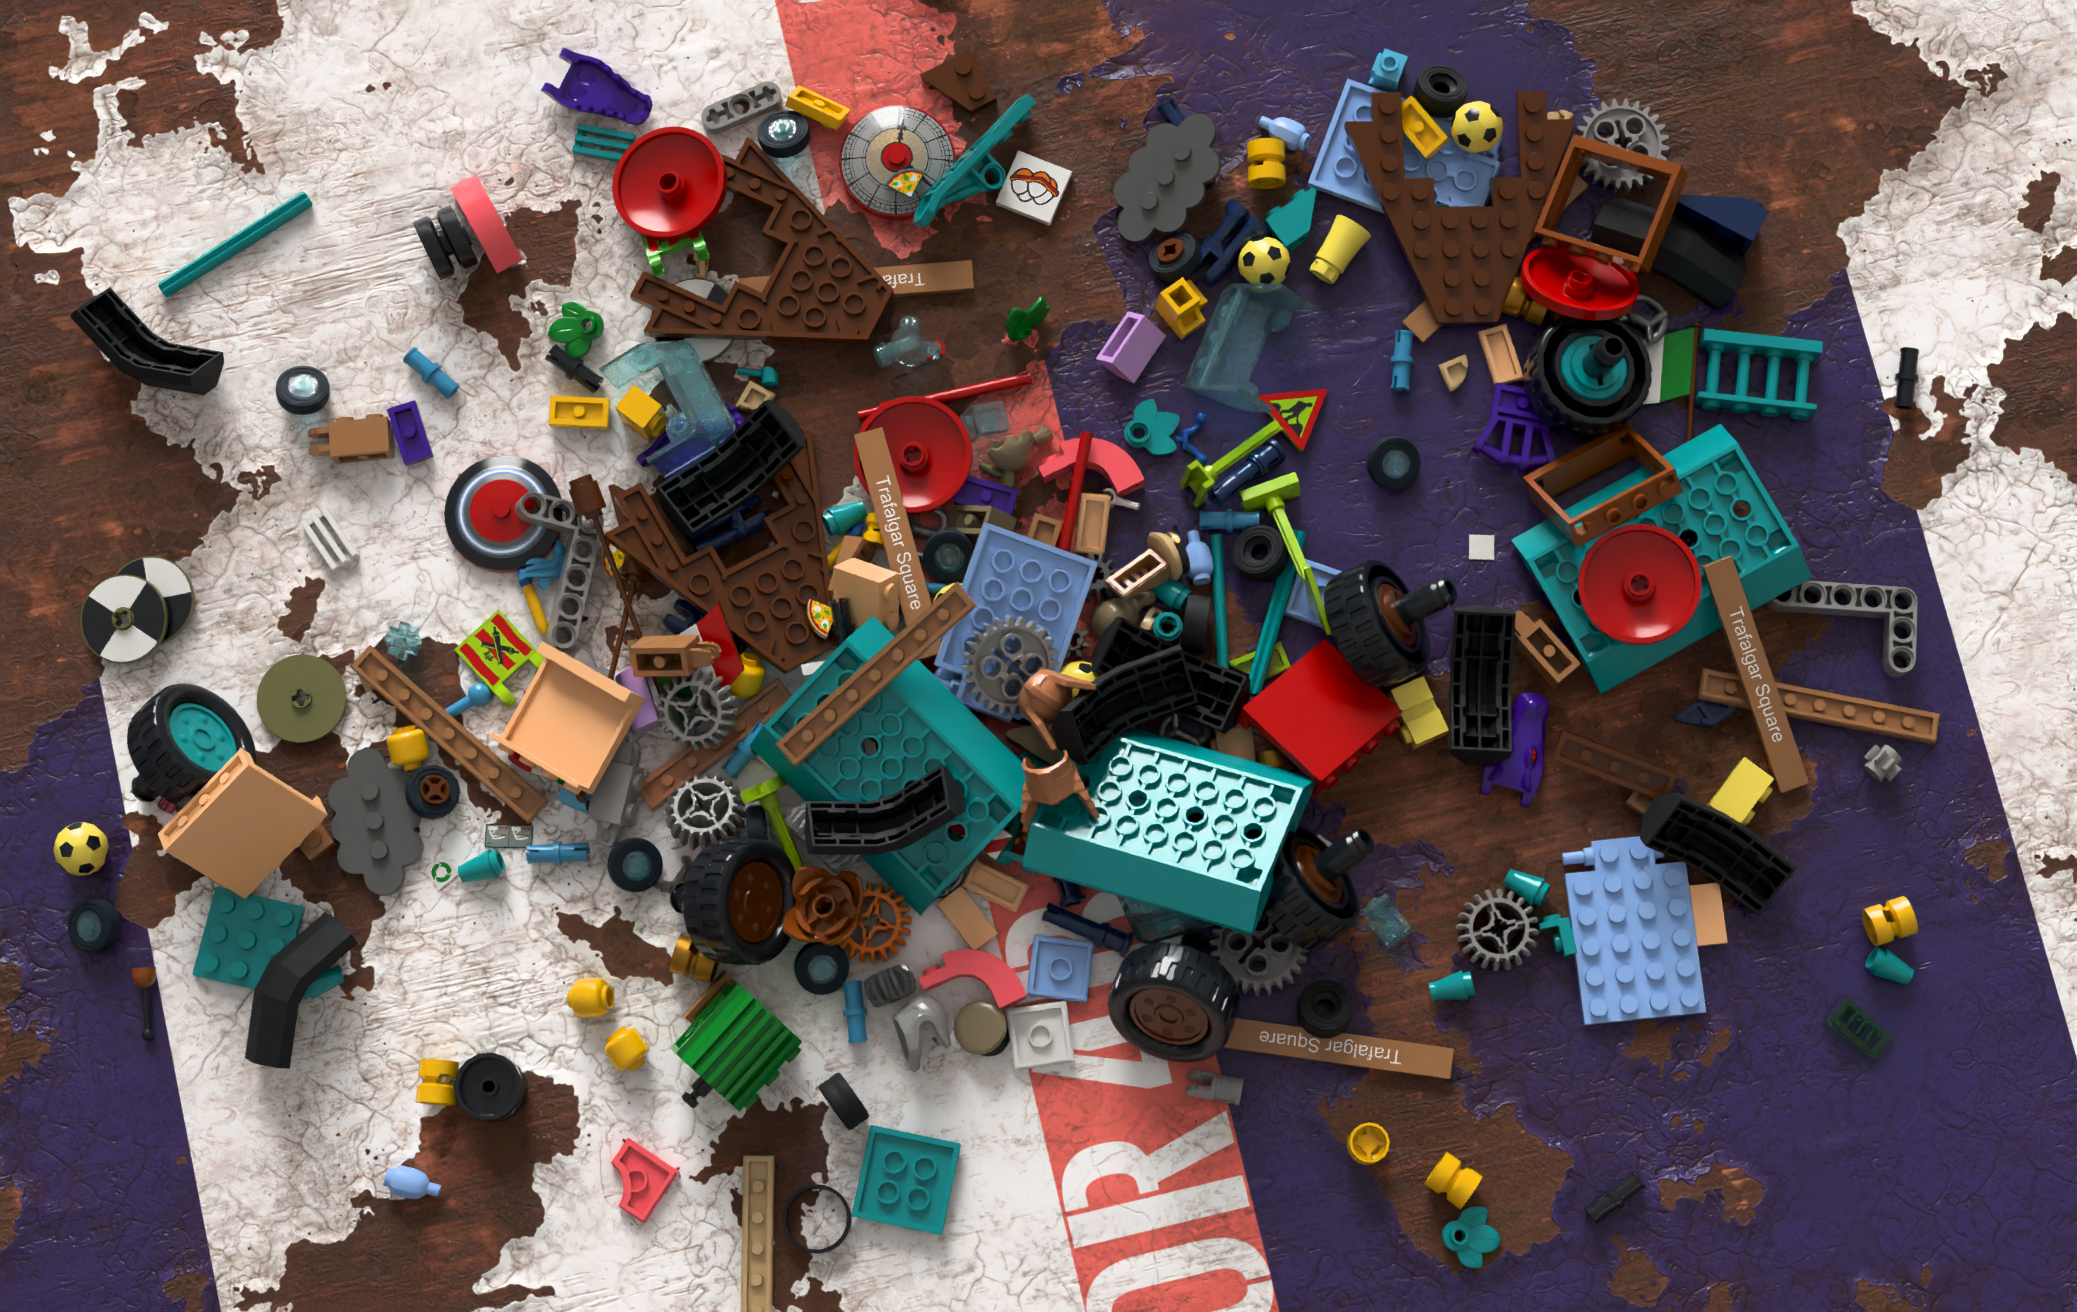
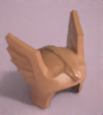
[1017,668,1097,751]
[1020,750,1100,833]

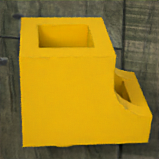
[1154,277,1208,340]

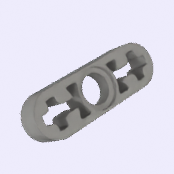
[701,81,782,134]

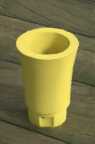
[1309,215,1371,284]

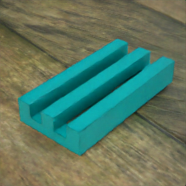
[572,124,636,162]

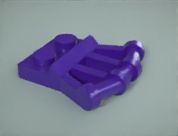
[1471,383,1556,472]

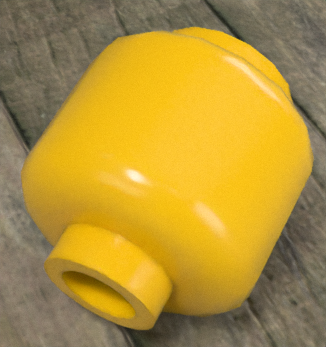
[728,652,766,699]
[386,725,429,771]
[567,978,615,1018]
[604,1026,649,1072]

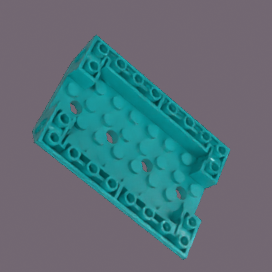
[1511,424,1812,695]
[749,616,1025,916]
[1022,727,1315,936]

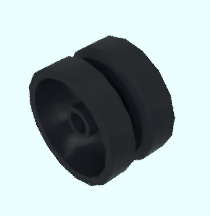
[413,205,478,280]
[454,1052,528,1123]

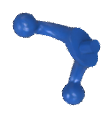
[1174,412,1208,465]

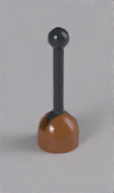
[131,967,156,1041]

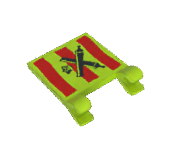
[454,610,544,707]

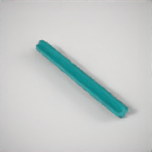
[158,192,313,297]
[1249,529,1306,697]

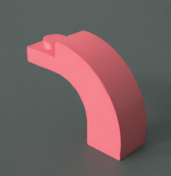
[451,175,523,273]
[1038,438,1145,497]
[918,949,1028,1010]

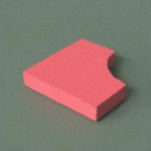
[611,1138,679,1224]

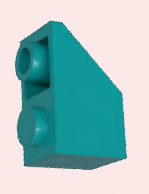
[1264,187,1316,253]

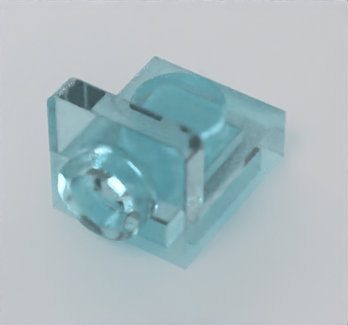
[960,401,1010,442]

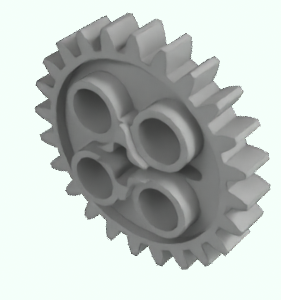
[1576,98,1669,193]
[961,615,1060,715]
[1210,914,1309,996]

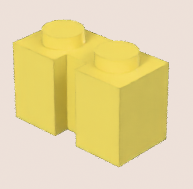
[1388,676,1449,750]
[1707,757,1774,826]

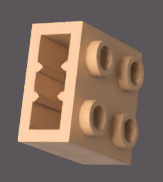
[833,558,900,632]

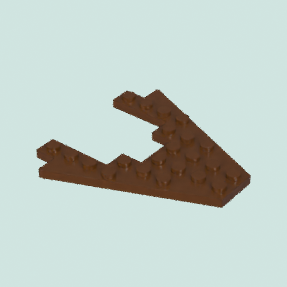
[1344,91,1575,325]
[630,137,894,344]
[604,431,837,674]

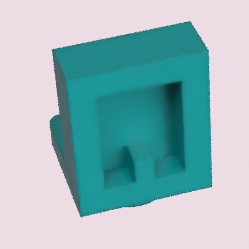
[1536,914,1577,958]

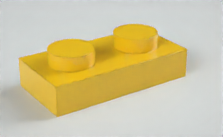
[785,85,851,130]
[1402,95,1451,159]
[548,396,611,430]

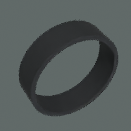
[783,1184,851,1254]

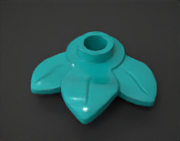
[1124,399,1180,455]
[1442,1206,1502,1268]

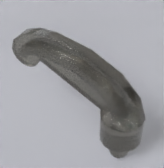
[653,855,692,893]

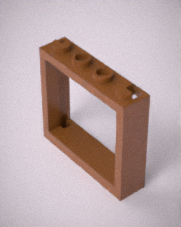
[1534,134,1688,274]
[1523,423,1682,547]

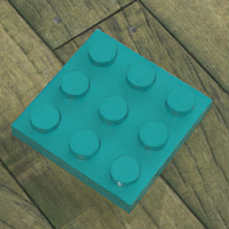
[192,887,306,990]
[851,1125,961,1235]

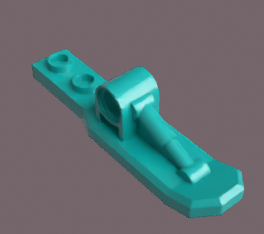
[913,93,1036,229]

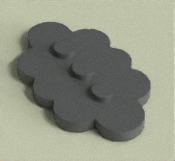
[1114,114,1221,244]
[328,748,424,896]

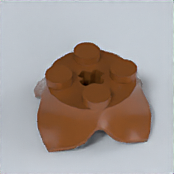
[783,866,864,946]

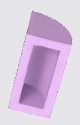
[1096,311,1166,383]
[615,667,662,736]

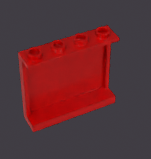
[1237,639,1403,795]

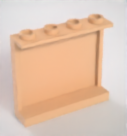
[489,641,645,795]
[158,748,328,899]

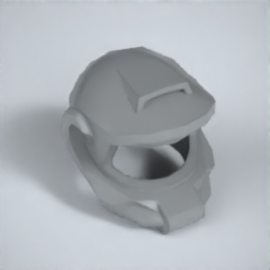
[893,996,953,1072]

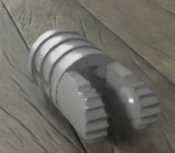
[1185,1069,1244,1106]

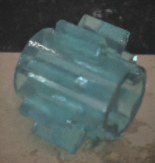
[384,621,423,660]

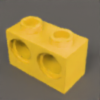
[615,384,668,443]

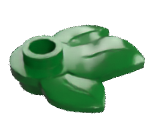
[1005,296,1051,342]
[548,302,604,359]

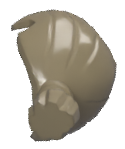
[988,426,1054,471]
[1091,590,1156,639]

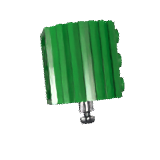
[670,979,802,1112]

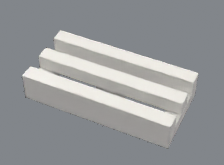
[300,506,359,572]

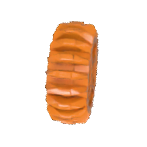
[839,882,913,964]

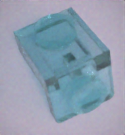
[1362,893,1413,949]

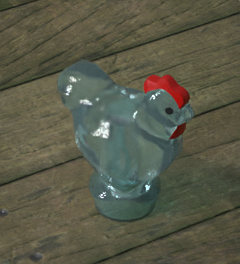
[872,315,945,369]

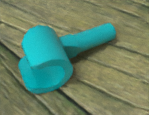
[737,367,778,387]

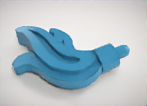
[517,538,565,590]

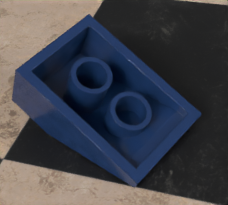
[1673,195,1769,257]

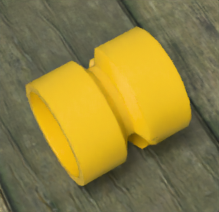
[1247,138,1286,189]
[1862,896,1918,947]
[415,1059,460,1106]
[1347,1122,1390,1165]
[1424,1152,1483,1209]

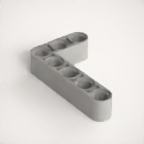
[515,492,604,651]
[1766,581,1918,678]

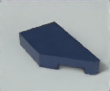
[1673,700,1737,728]

